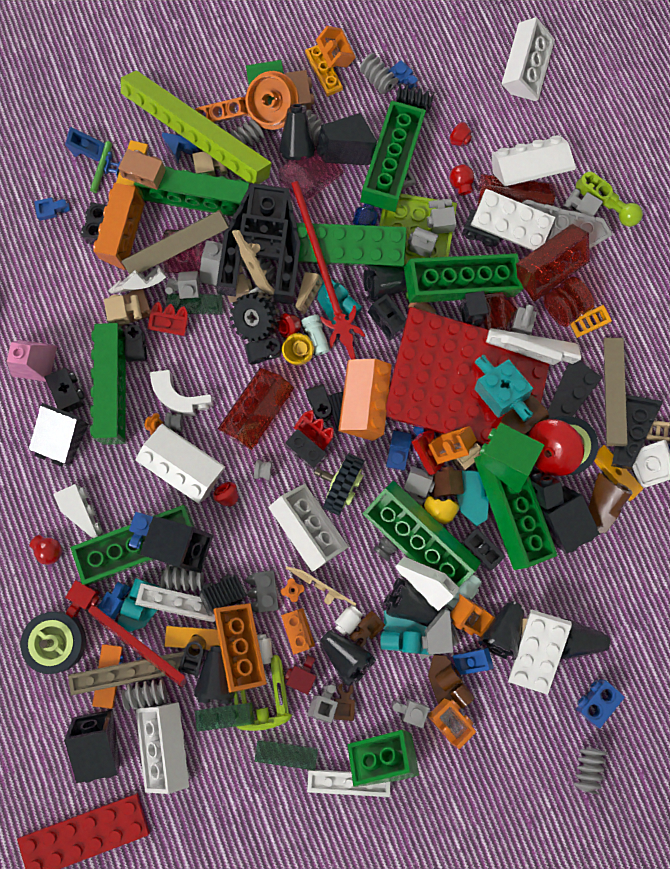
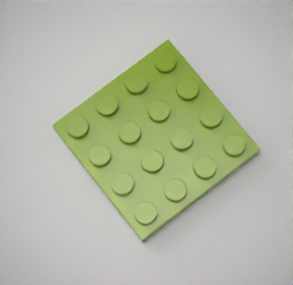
[379,194,457,265]

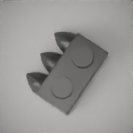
[245,570,279,613]

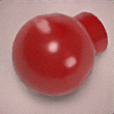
[449,164,474,196]
[29,535,62,565]

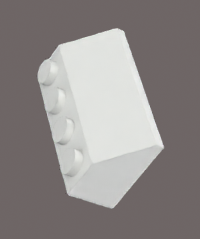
[502,17,555,101]
[492,135,576,186]
[135,424,225,504]
[268,484,348,572]
[136,702,189,794]

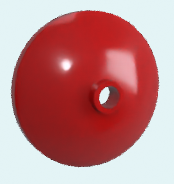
[527,419,584,476]

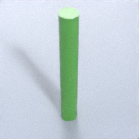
[90,141,113,193]

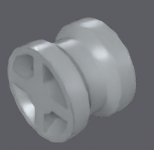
[254,460,272,481]

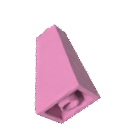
[7,340,57,382]

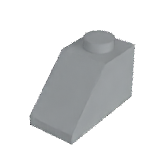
[199,240,223,286]
[422,608,453,654]

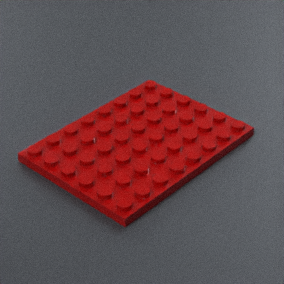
[386,307,549,445]

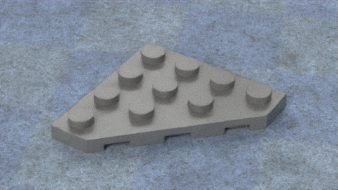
[522,200,613,274]

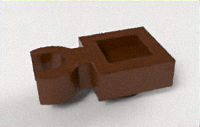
[350,610,386,647]
[333,684,355,721]

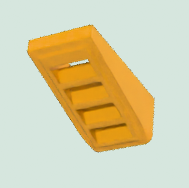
[569,305,612,338]

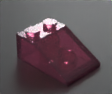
[278,148,344,203]

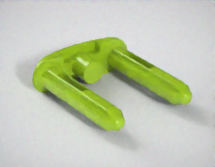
[234,655,292,731]

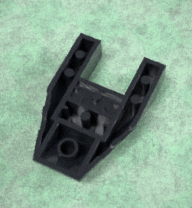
[216,183,300,305]

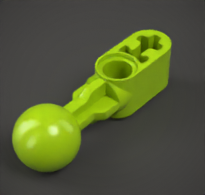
[576,172,643,227]

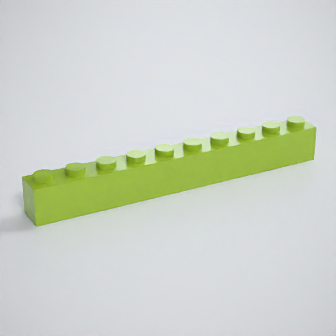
[121,70,272,184]

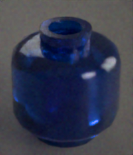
[352,204,378,226]

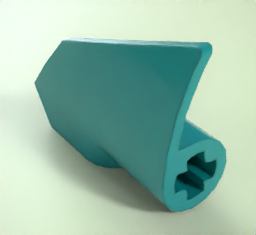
[317,279,363,325]
[456,471,489,526]
[117,578,168,632]
[381,610,431,655]

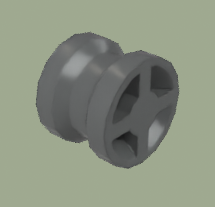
[165,412,183,432]
[373,537,398,562]

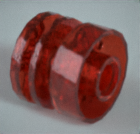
[543,276,595,327]

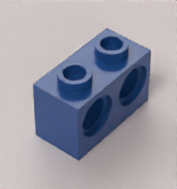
[575,679,625,729]

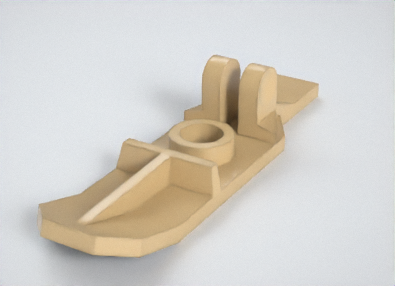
[232,230,275,295]
[286,566,356,606]

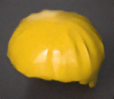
[282,333,314,366]
[425,496,460,524]

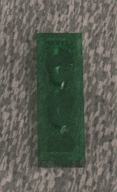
[166,293,223,315]
[195,702,255,732]
[254,739,318,771]

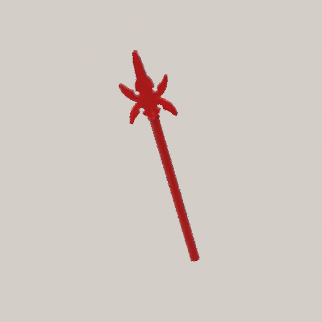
[291,181,366,360]

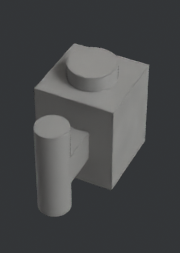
[562,189,603,217]
[427,199,456,234]
[408,227,438,258]
[165,271,200,299]
[510,305,537,335]
[404,466,435,506]
[307,685,338,723]
[391,699,429,728]

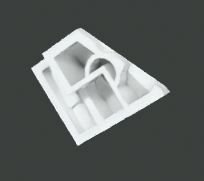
[108,265,166,294]

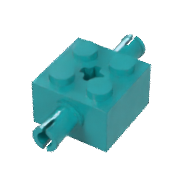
[475,355,534,422]

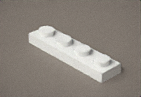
[135,584,215,622]
[307,769,390,797]

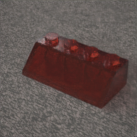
[477,174,556,207]
[516,224,590,302]
[217,368,294,450]

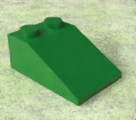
[347,729,420,787]

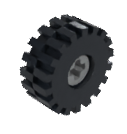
[230,292,281,342]

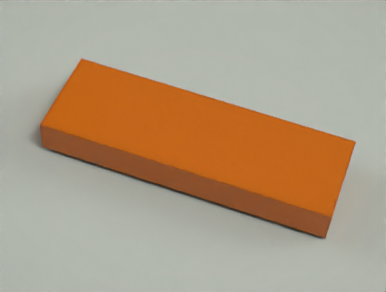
[92,644,123,709]

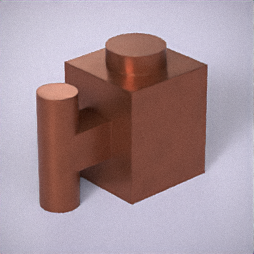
[432,467,464,498]

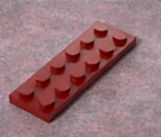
[17,793,150,869]

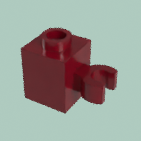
[285,655,317,695]

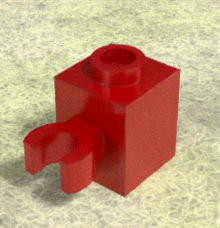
[65,580,101,618]

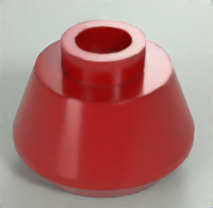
[449,122,473,147]
[277,313,301,338]
[213,482,239,507]

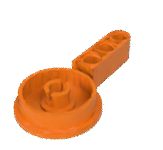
[195,71,299,130]

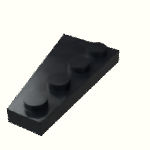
[547,360,602,419]
[611,395,663,470]

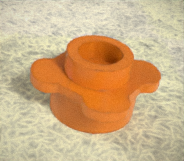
[144,413,164,435]
[281,578,304,602]

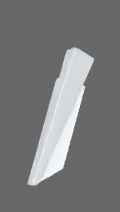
[486,328,581,365]

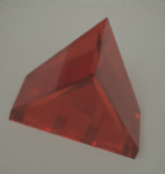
[484,292,518,330]

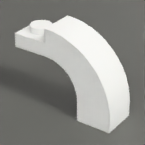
[150,370,214,416]

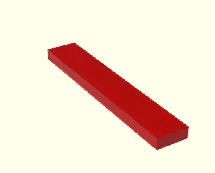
[88,605,187,688]

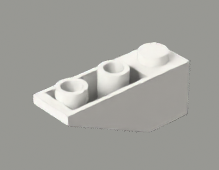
[53,484,103,538]
[395,557,460,610]

